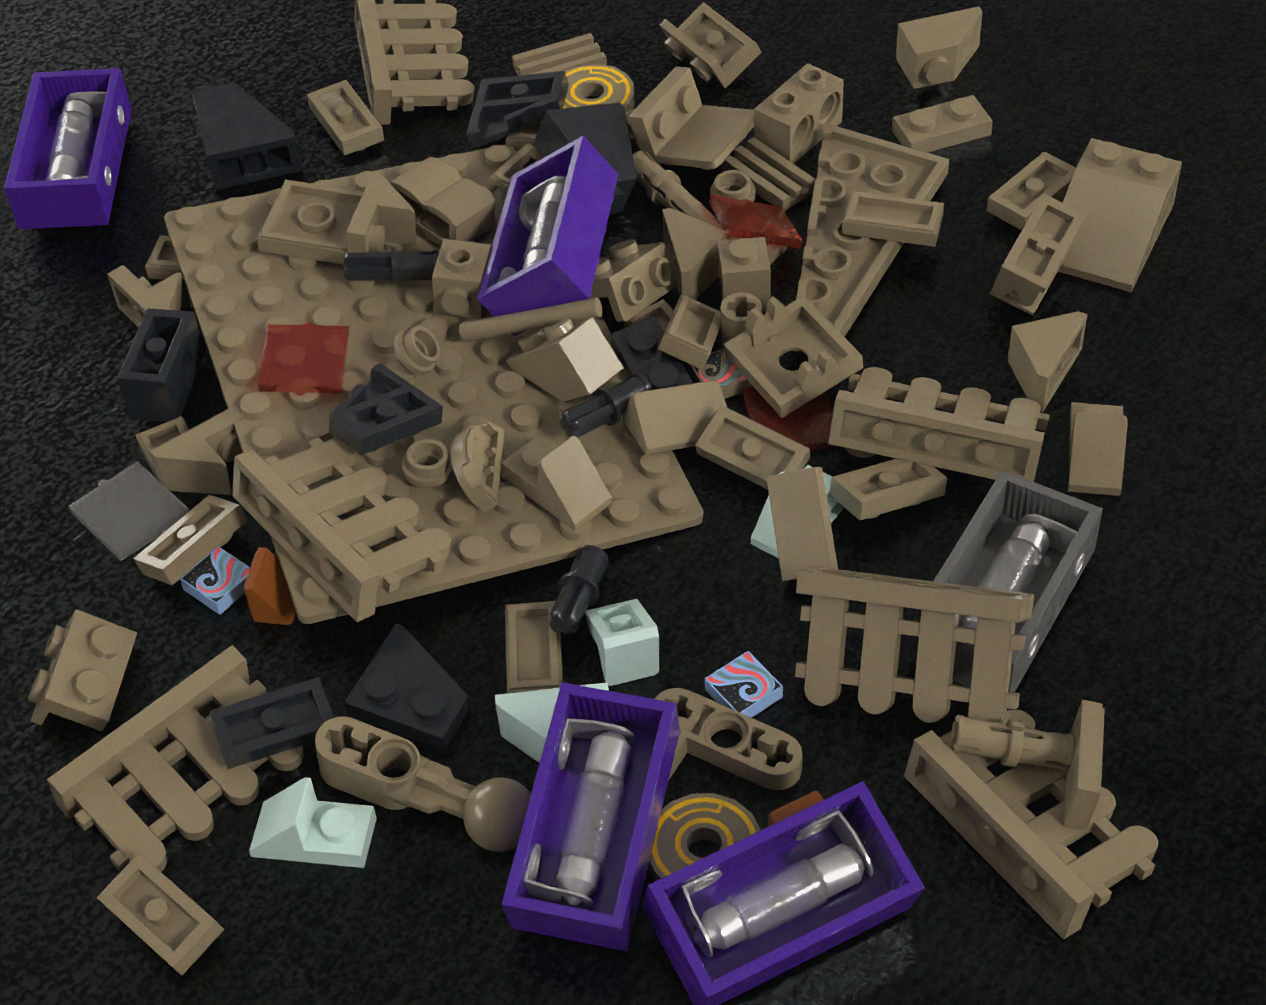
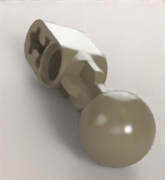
[315,716,531,852]

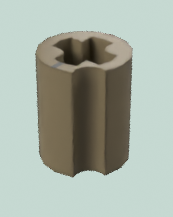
[720,292,762,349]

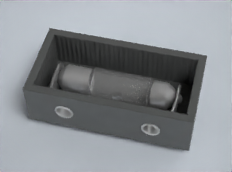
[906,470,1103,693]

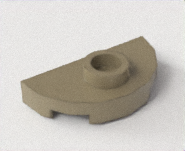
[451,422,505,513]

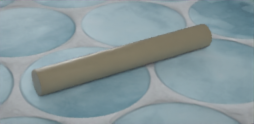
[459,297,602,342]

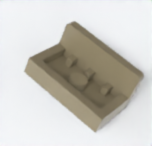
[659,2,761,88]
[589,240,677,322]
[28,609,137,731]

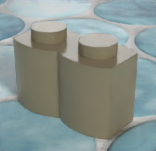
[389,157,495,246]

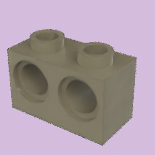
[754,63,844,164]

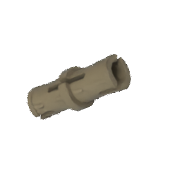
[950,715,1074,772]

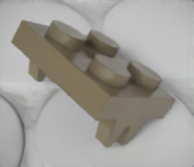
[724,296,863,418]

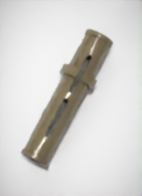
[633,151,730,239]

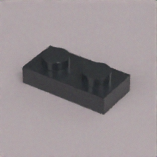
[611,316,693,392]
[209,677,334,769]

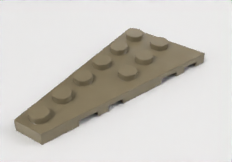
[796,123,949,337]

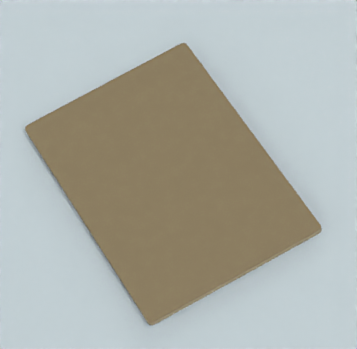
[164,145,703,624]

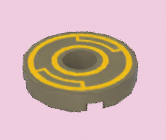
[563,64,635,113]
[648,793,761,881]

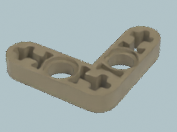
[599,688,802,825]

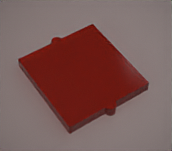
[709,194,803,249]
[258,322,350,396]
[742,387,836,450]

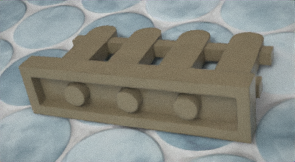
[354,0,475,125]
[828,367,1050,482]
[232,437,451,622]
[795,567,1034,723]
[47,645,304,872]
[904,710,1158,940]

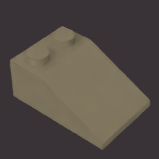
[1058,138,1182,292]

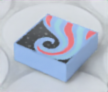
[180,546,250,615]
[704,651,783,718]

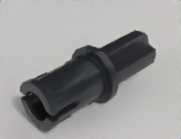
[343,247,439,285]
[559,373,651,438]
[549,545,609,636]

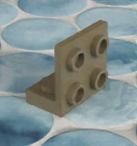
[628,67,754,170]

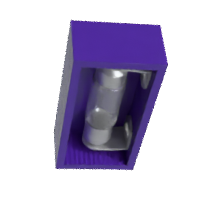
[4,68,132,229]
[477,136,618,336]
[501,682,680,952]
[642,781,925,1005]

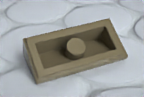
[623,380,727,455]

